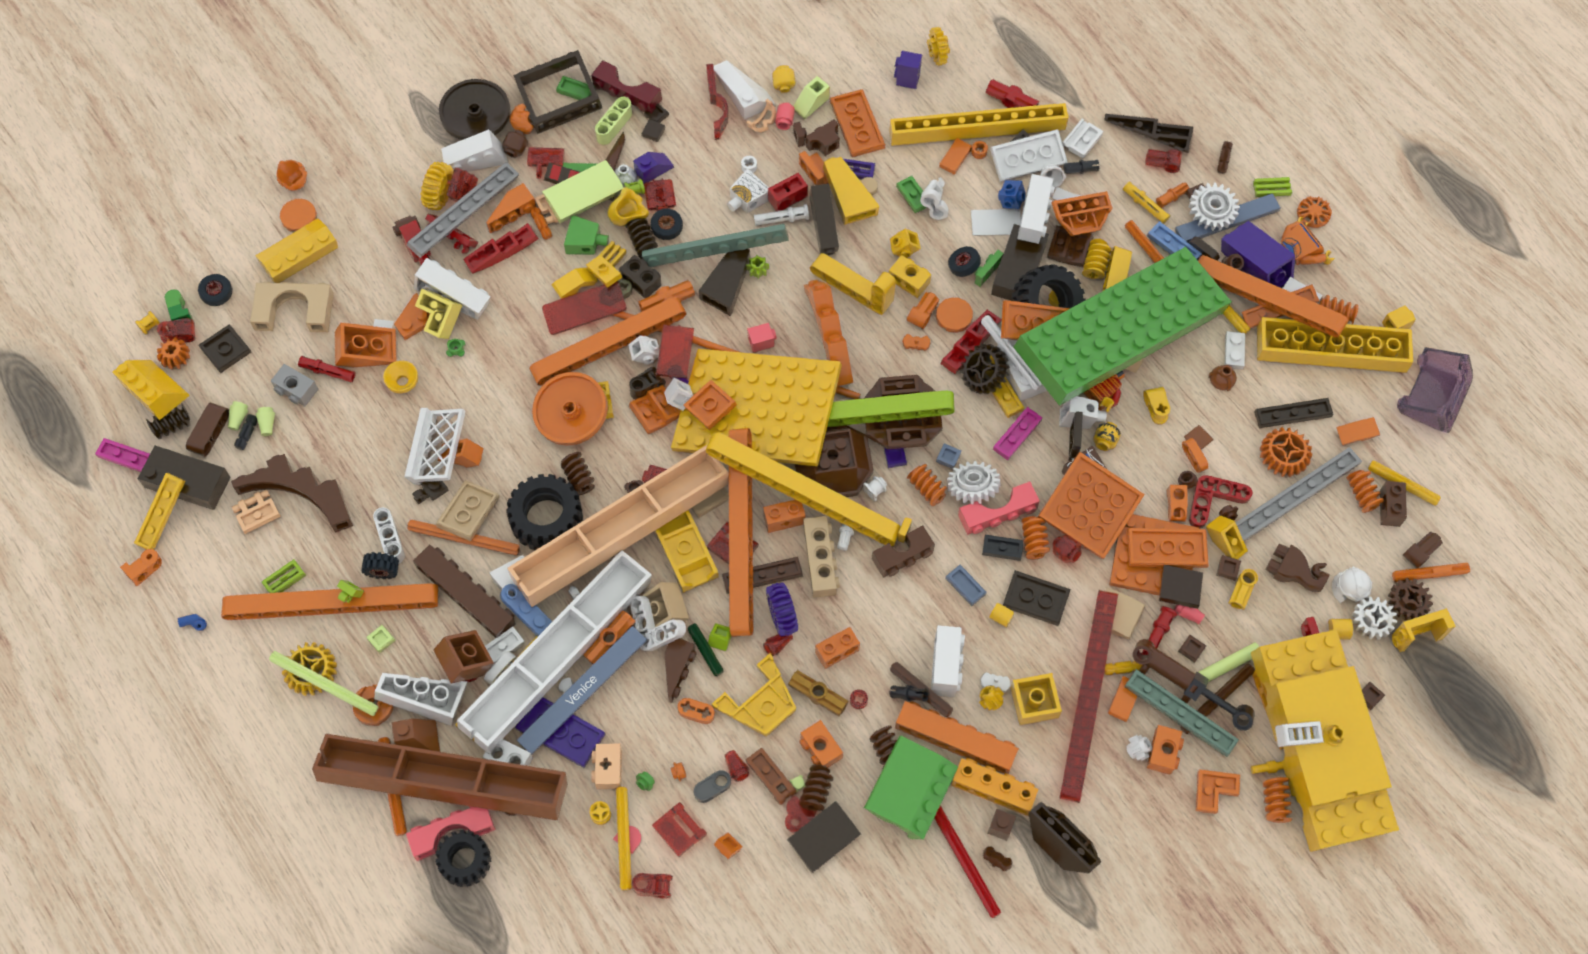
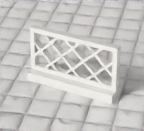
[404,408,466,485]

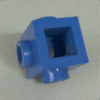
[998,180,1026,209]

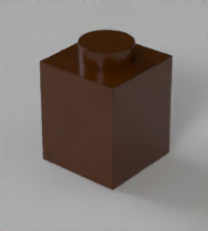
[987,809,1016,841]

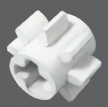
[1126,735,1152,761]

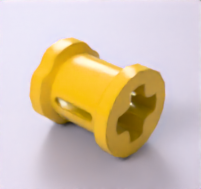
[135,311,160,335]

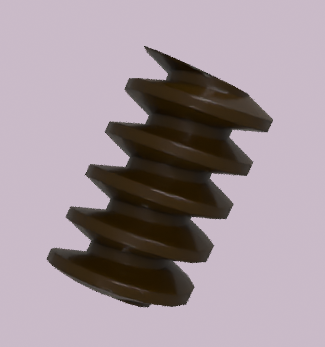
[625,218,658,259]
[146,403,190,439]

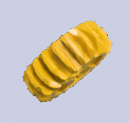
[420,162,454,211]
[282,642,337,696]

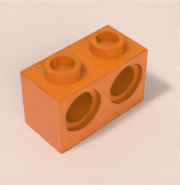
[815,627,860,669]

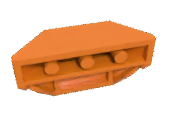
[1051,191,1112,236]

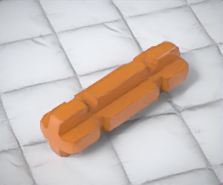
[530,207,552,240]

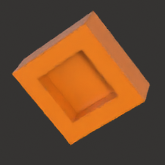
[714,832,743,859]

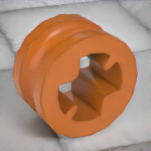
[971,141,988,159]

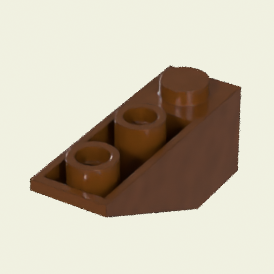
[664,638,697,703]

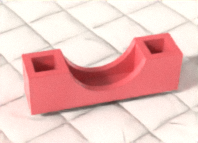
[958,481,1040,535]
[406,806,496,861]

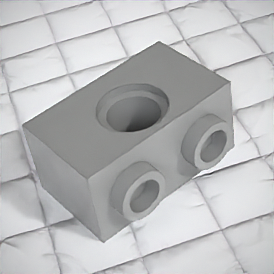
[271,364,319,406]

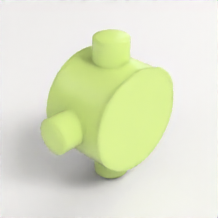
[790,775,806,792]

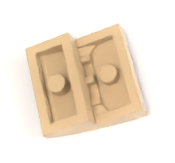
[1091,588,1145,640]

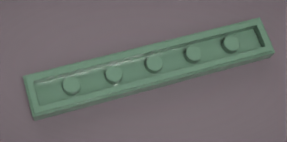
[1124,669,1239,757]

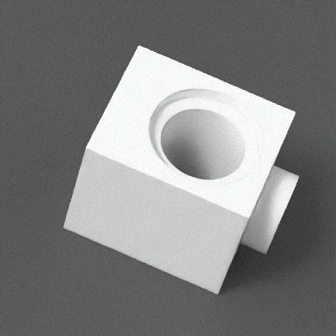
[664,378,693,411]

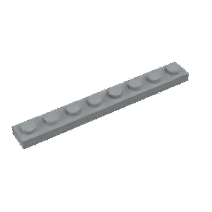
[407,162,519,258]
[1236,447,1362,542]

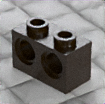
[619,255,661,298]

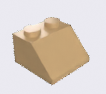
[640,582,689,633]

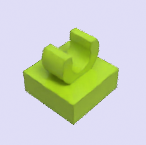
[337,580,364,603]

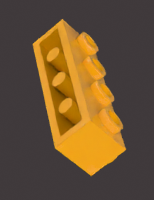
[951,758,1039,816]

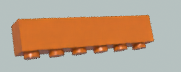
[895,701,1019,774]

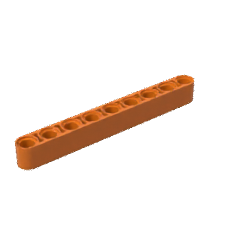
[1198,255,1349,337]
[529,297,687,385]

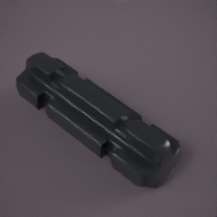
[234,414,257,450]

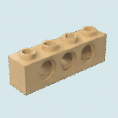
[803,516,840,598]

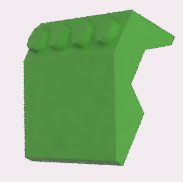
[864,736,958,840]

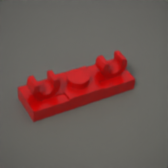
[425,214,478,254]

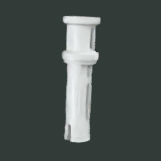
[754,204,809,226]

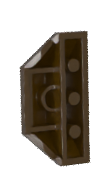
[1028,802,1101,874]

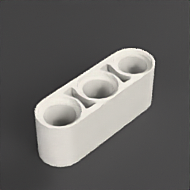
[373,507,405,564]

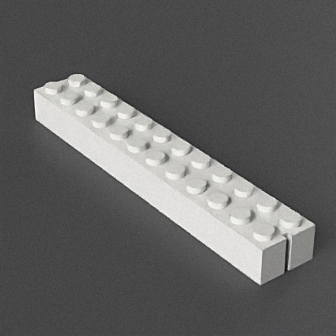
[457,550,652,754]

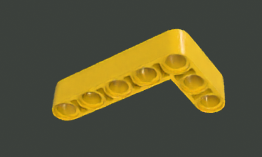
[810,253,896,315]

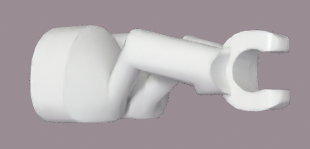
[920,177,949,220]

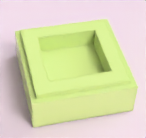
[366,625,395,653]

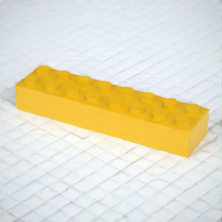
[1257,317,1413,373]

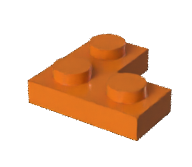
[1196,769,1240,814]

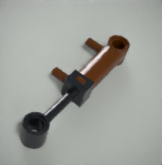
[1132,639,1255,731]

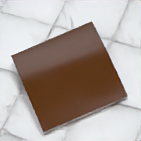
[1047,226,1093,267]

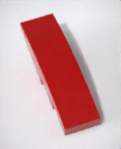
[463,223,539,274]
[940,309,1002,374]

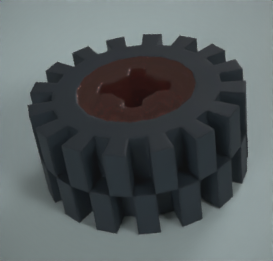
[361,552,399,579]

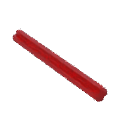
[934,805,1001,918]

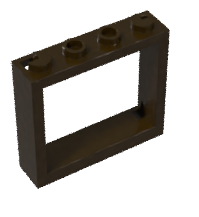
[513,50,602,134]

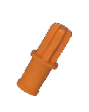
[1156,182,1190,208]

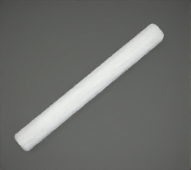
[981,315,1043,390]

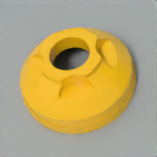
[383,360,418,393]

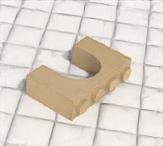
[250,281,334,332]

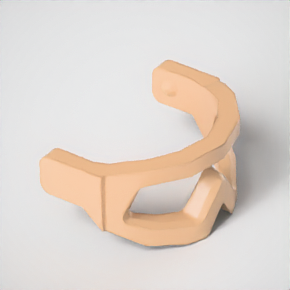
[746,98,776,133]

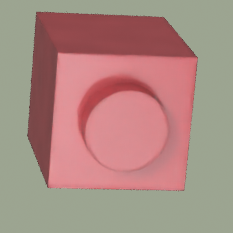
[747,323,777,353]

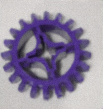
[766,582,798,636]

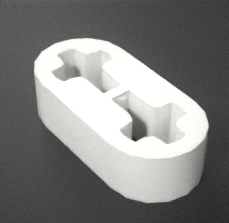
[484,651,517,685]

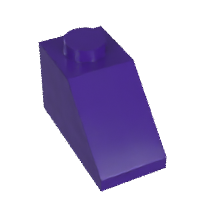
[633,152,674,184]

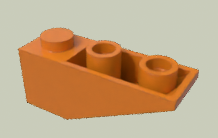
[486,183,536,233]

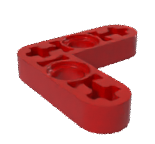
[1189,475,1253,529]

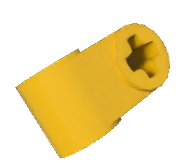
[1143,386,1171,425]

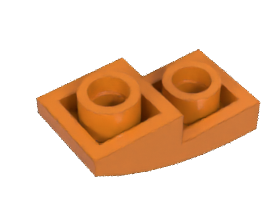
[1336,417,1380,446]
[1108,676,1137,722]

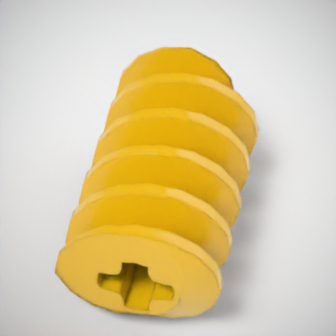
[1082,238,1112,279]

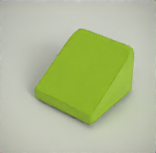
[708,623,732,651]

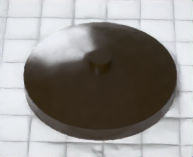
[439,79,510,140]

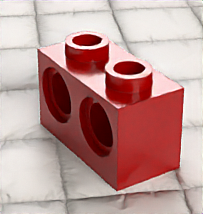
[768,172,808,211]

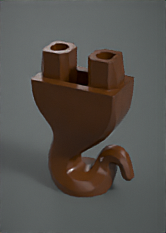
[1266,544,1330,592]

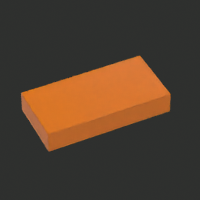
[939,138,972,175]

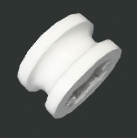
[741,156,757,173]

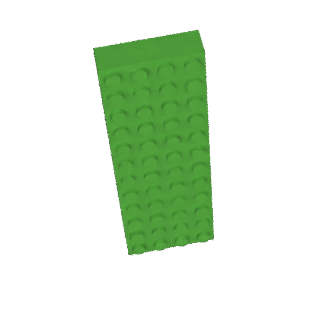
[1013,247,1232,406]

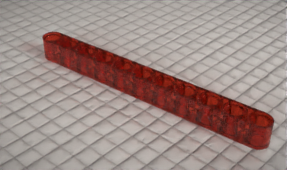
[1059,590,1118,803]

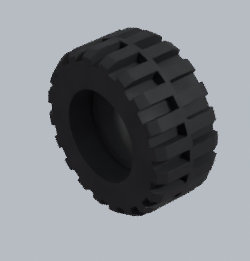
[1012,264,1086,309]
[506,474,583,550]

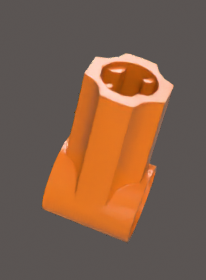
[907,292,939,329]

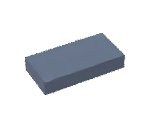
[945,565,987,606]

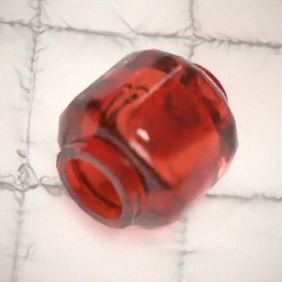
[1053,534,1082,563]

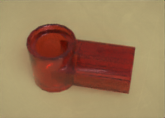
[1145,149,1182,173]

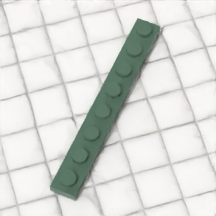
[642,224,789,267]

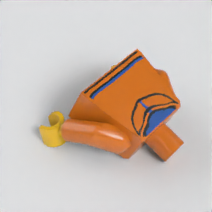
[1281,217,1335,265]

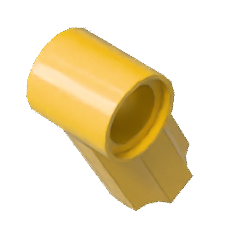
[1228,569,1258,610]

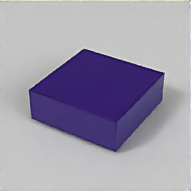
[884,448,907,468]

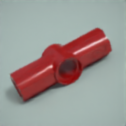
[986,79,1039,108]

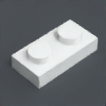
[1224,331,1245,369]
[485,627,525,666]

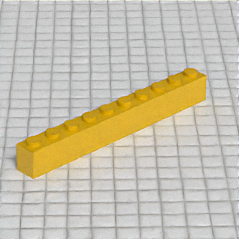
[889,103,1068,146]

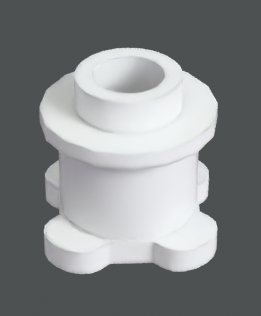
[862,476,887,502]

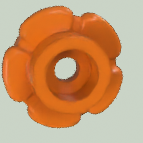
[671,762,687,782]

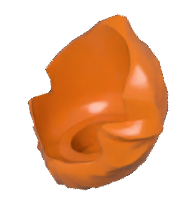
[509,103,534,134]
[276,160,307,191]

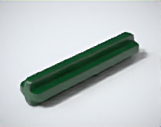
[688,623,724,677]

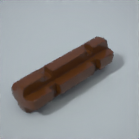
[1217,141,1233,174]

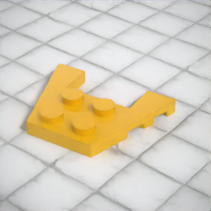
[712,653,796,737]

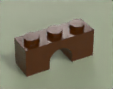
[872,525,935,578]

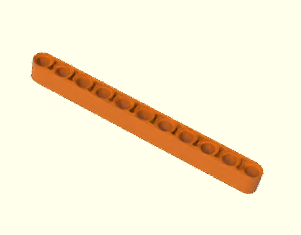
[728,428,754,637]
[221,583,438,620]

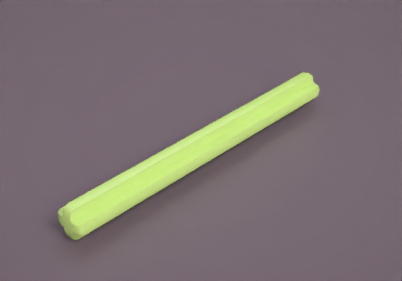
[269,651,378,716]

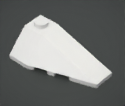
[712,60,775,120]

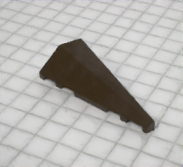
[1104,113,1194,153]

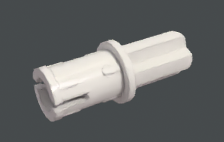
[837,524,854,551]

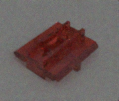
[446,167,478,202]
[644,178,676,211]

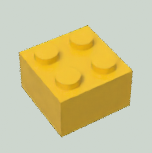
[1010,673,1062,725]

